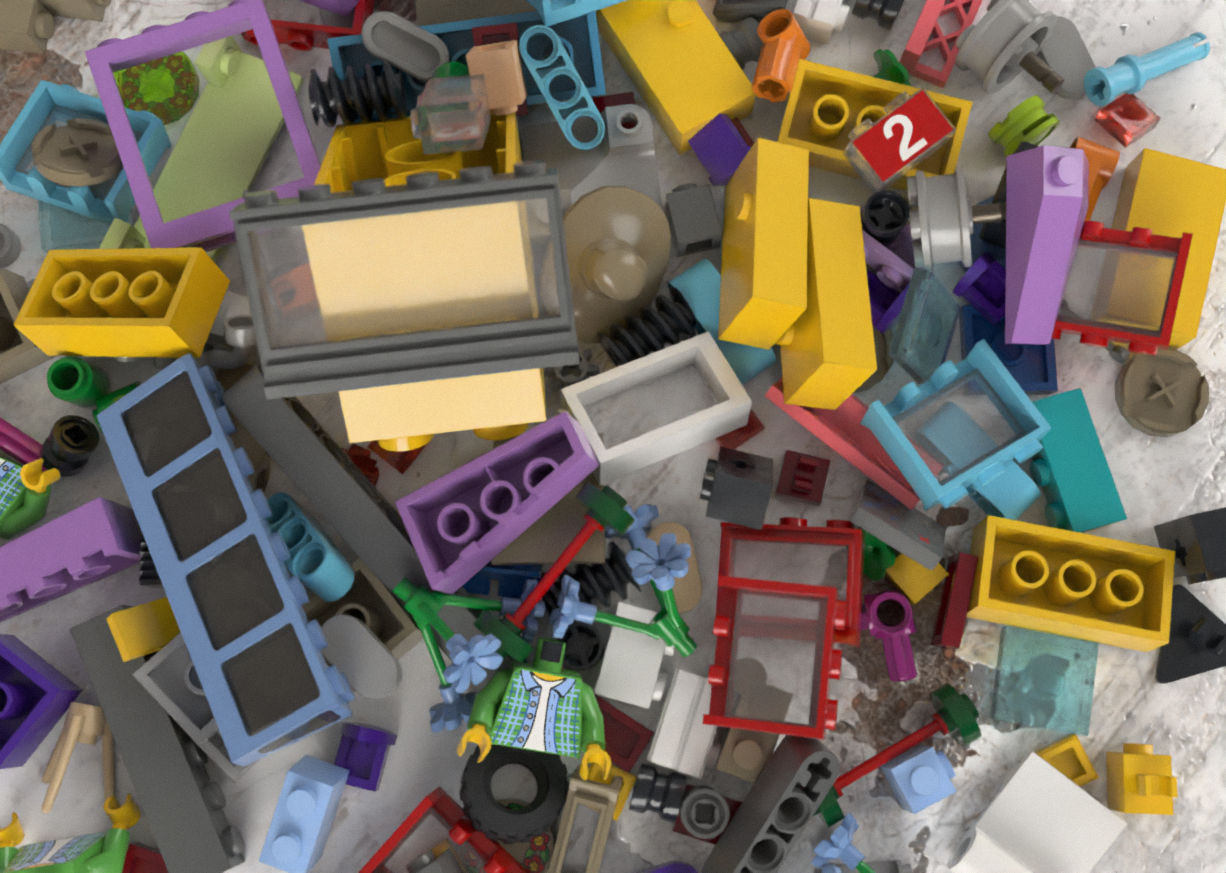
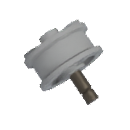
[955,0,1065,94]
[907,165,1006,272]

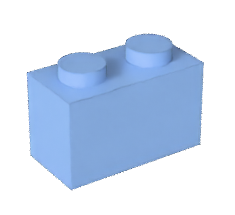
[259,755,350,873]

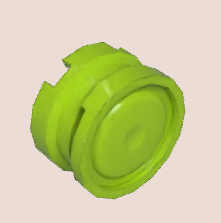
[988,95,1060,159]

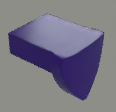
[688,113,751,187]
[952,252,1006,326]
[866,269,919,334]
[334,722,397,792]

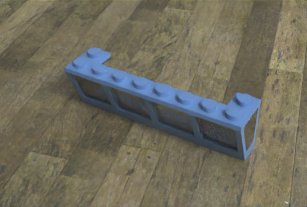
[96,353,355,766]

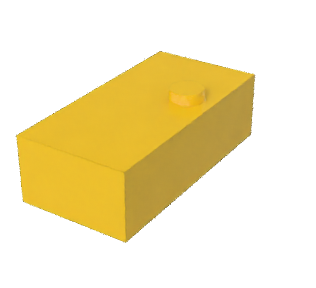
[596,0,756,155]
[777,59,973,191]
[718,137,809,350]
[1090,148,1226,350]
[776,198,877,410]
[13,247,230,358]
[966,515,1175,652]

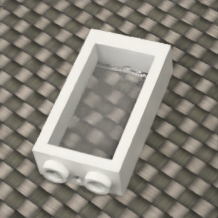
[556,331,752,486]

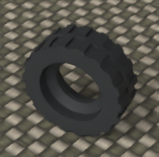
[459,744,569,845]

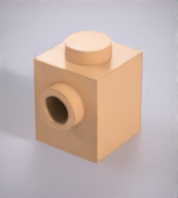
[466,40,528,116]

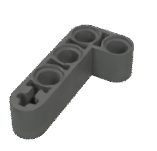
[702,735,840,873]

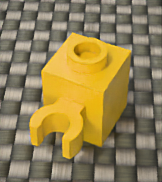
[1106,743,1178,815]

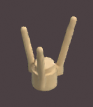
[41,702,115,813]

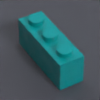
[1030,388,1127,533]

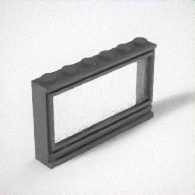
[229,160,580,400]

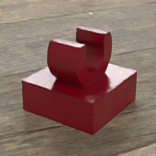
[775,449,831,506]

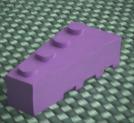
[395,411,600,595]
[0,497,142,623]

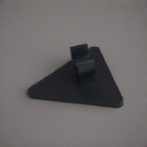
[1155,584,1226,684]

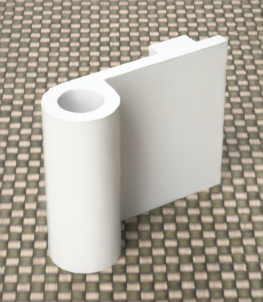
[947,750,1128,873]

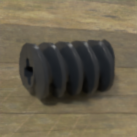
[308,61,407,127]
[597,287,696,367]
[540,541,641,623]

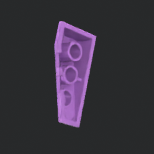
[1005,146,1089,345]

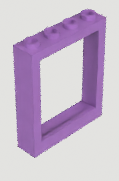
[85,0,321,252]

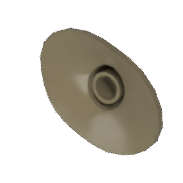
[539,186,671,343]

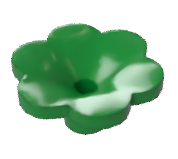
[873,49,912,87]
[846,526,895,581]

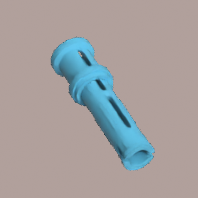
[1084,32,1210,107]

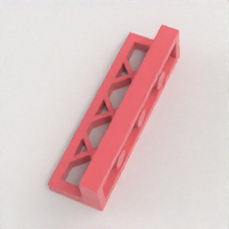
[899,0,983,88]
[764,377,944,510]

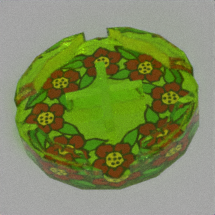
[113,51,200,126]

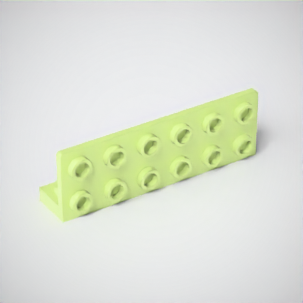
[99,36,304,262]

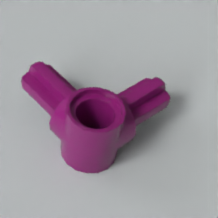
[861,590,917,682]

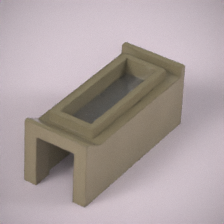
[548,765,623,873]

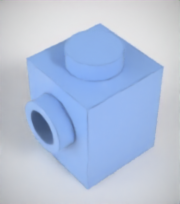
[880,745,957,814]

